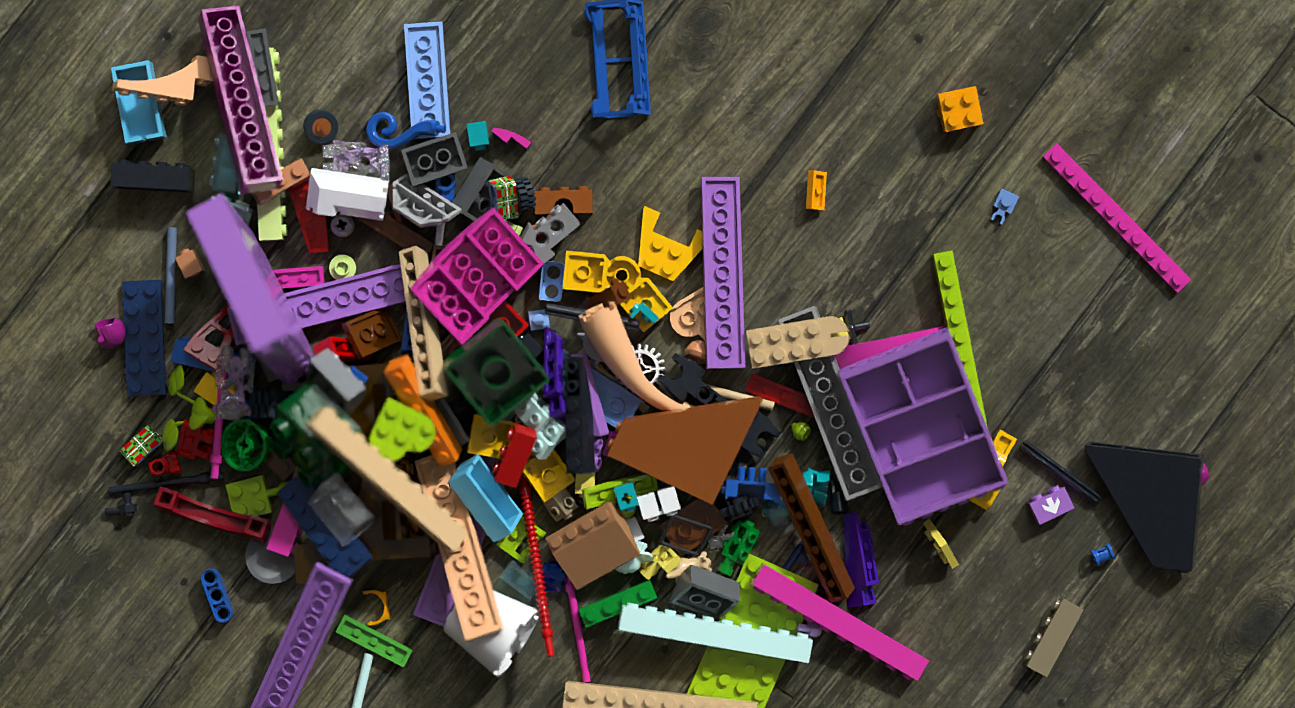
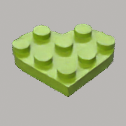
[369,398,435,461]

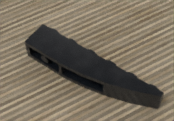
[564,357,595,474]

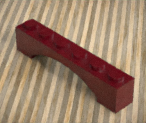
[154,486,272,544]

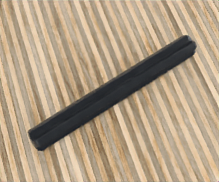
[545,303,640,331]
[1020,440,1101,503]

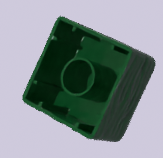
[443,318,549,426]
[270,380,361,489]

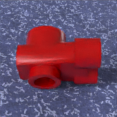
[148,450,181,476]

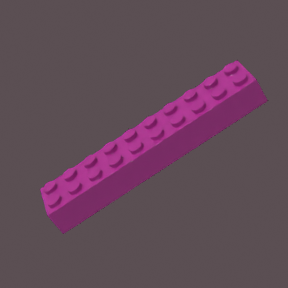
[198,5,283,194]

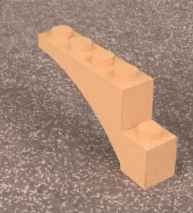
[112,55,213,105]

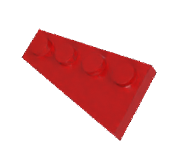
[288,179,329,253]

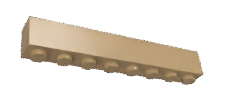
[399,246,448,401]

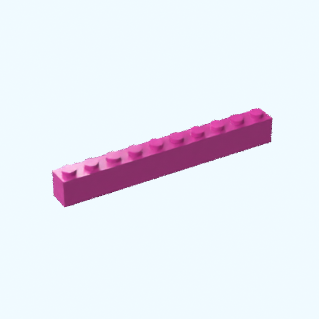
[750,563,929,681]

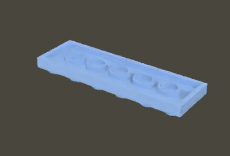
[404,22,450,139]

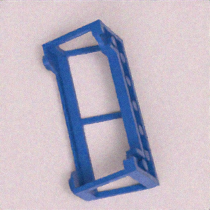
[584,0,651,119]

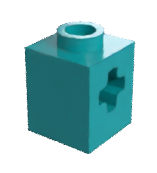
[467,121,490,151]
[614,482,639,513]

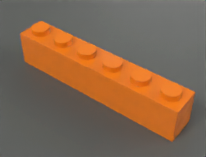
[384,355,462,467]

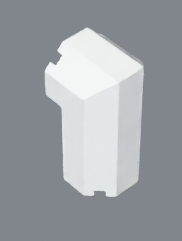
[306,168,389,221]

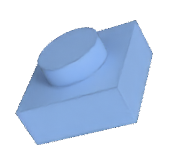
[528,309,550,331]

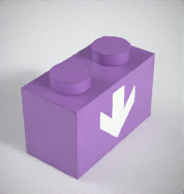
[1027,485,1074,525]

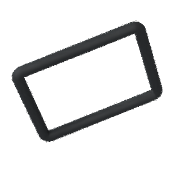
[659,515,713,556]

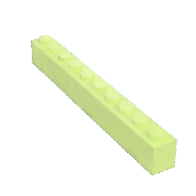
[257,48,287,241]

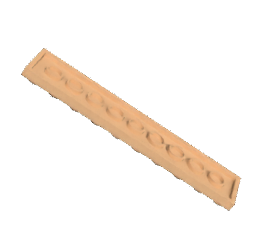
[415,455,504,642]

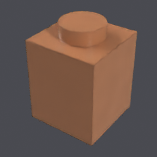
[175,248,205,279]

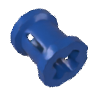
[1090,544,1115,566]

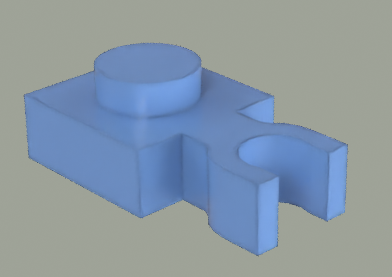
[990,189,1019,225]

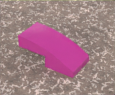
[492,128,532,150]

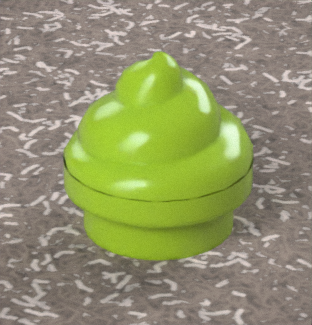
[791,422,811,441]

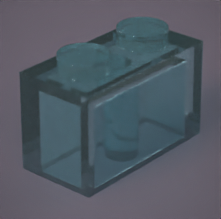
[499,560,537,600]

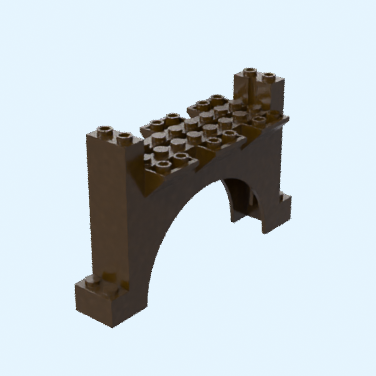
[282,354,440,584]

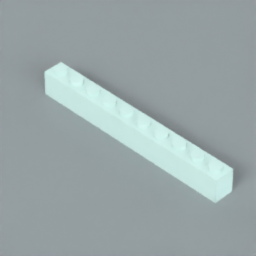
[618,602,813,663]

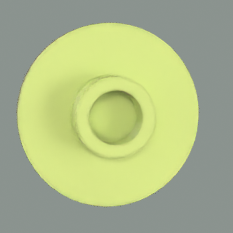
[329,255,356,280]

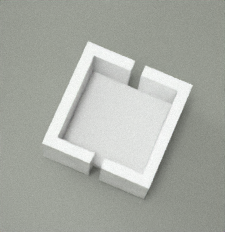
[637,485,681,522]

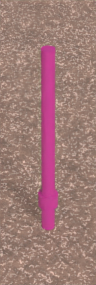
[210,363,228,478]
[564,572,591,683]

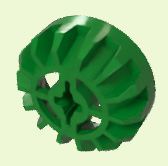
[221,418,272,471]

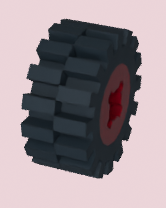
[513,177,536,213]

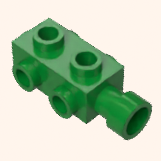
[717,519,761,576]

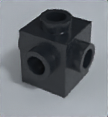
[449,394,480,426]

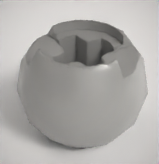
[330,213,355,237]

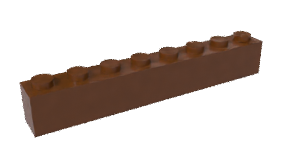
[768,453,855,603]

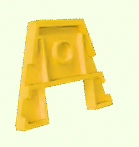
[638,206,703,281]

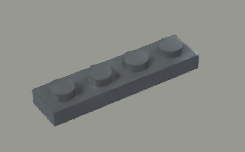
[246,28,279,107]

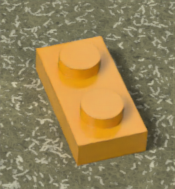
[806,170,827,211]

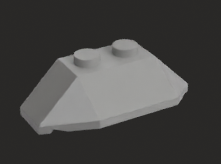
[393,173,462,227]

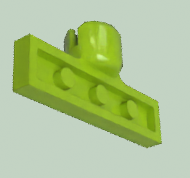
[582,473,658,519]

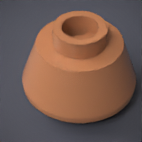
[684,340,706,364]

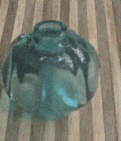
[762,495,793,528]

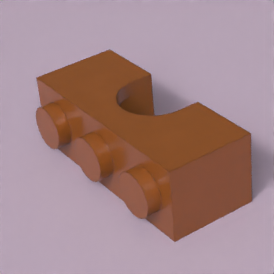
[534,186,593,216]

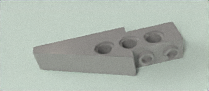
[520,203,580,264]

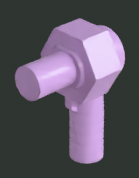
[797,621,822,638]

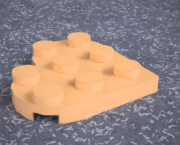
[670,287,705,340]

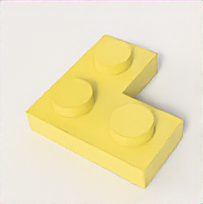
[923,519,959,569]
[638,541,682,580]

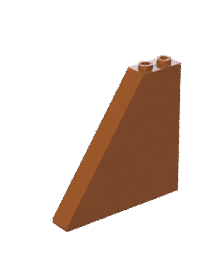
[606,396,763,505]

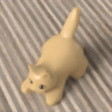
[666,551,712,583]

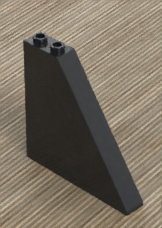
[1085,441,1204,573]

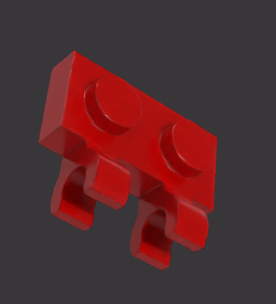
[176,419,214,460]

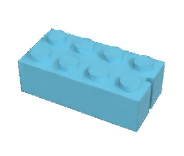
[111,60,167,145]
[448,454,523,542]

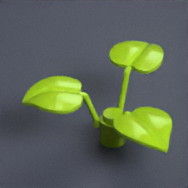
[162,364,216,453]

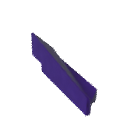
[544,327,566,422]
[843,512,879,607]

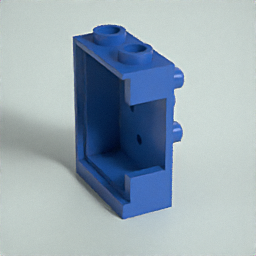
[721,467,780,503]

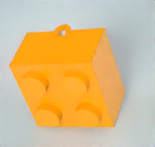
[936,86,983,132]

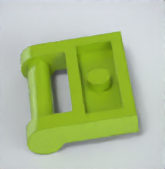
[496,516,546,564]

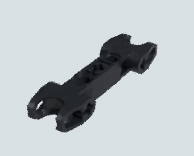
[656,353,781,459]

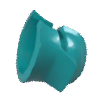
[802,468,830,508]

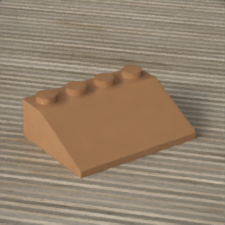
[546,502,641,590]

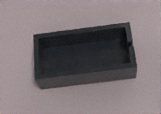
[110,160,195,193]

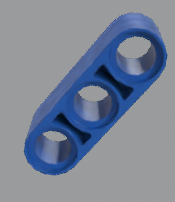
[201,568,234,623]

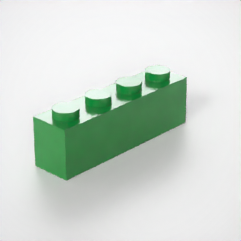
[579,579,657,627]

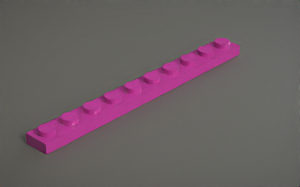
[1043,143,1191,293]

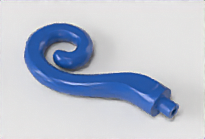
[366,112,446,149]

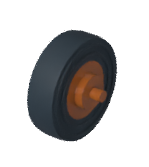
[303,109,338,144]

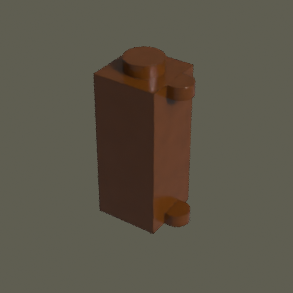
[583,278,632,310]

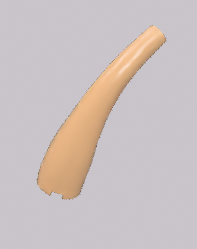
[579,302,695,411]

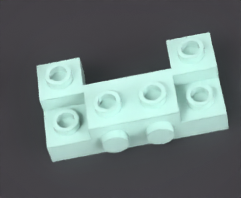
[503,392,566,460]

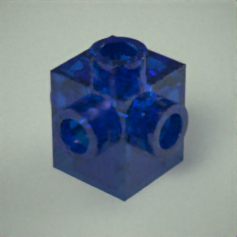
[541,561,567,592]

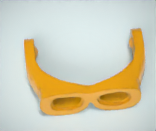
[362,590,390,626]

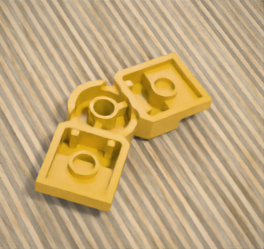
[563,251,673,332]
[467,415,575,502]

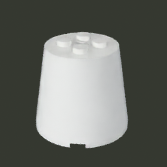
[444,590,539,677]

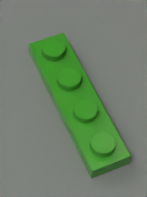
[336,615,413,668]

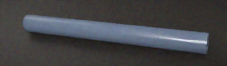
[165,227,177,323]

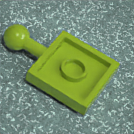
[225,475,288,516]

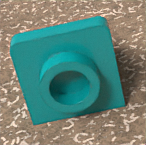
[629,302,659,324]

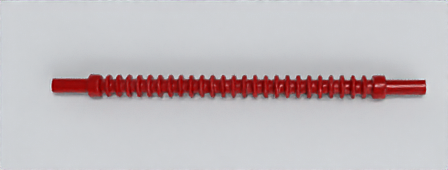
[519,474,554,657]

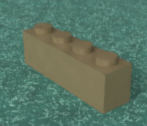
[1024,597,1084,677]

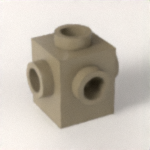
[543,488,579,522]

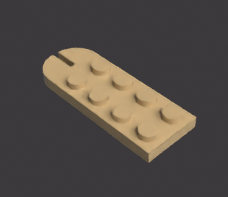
[746,316,850,369]

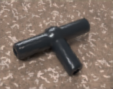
[844,310,870,345]

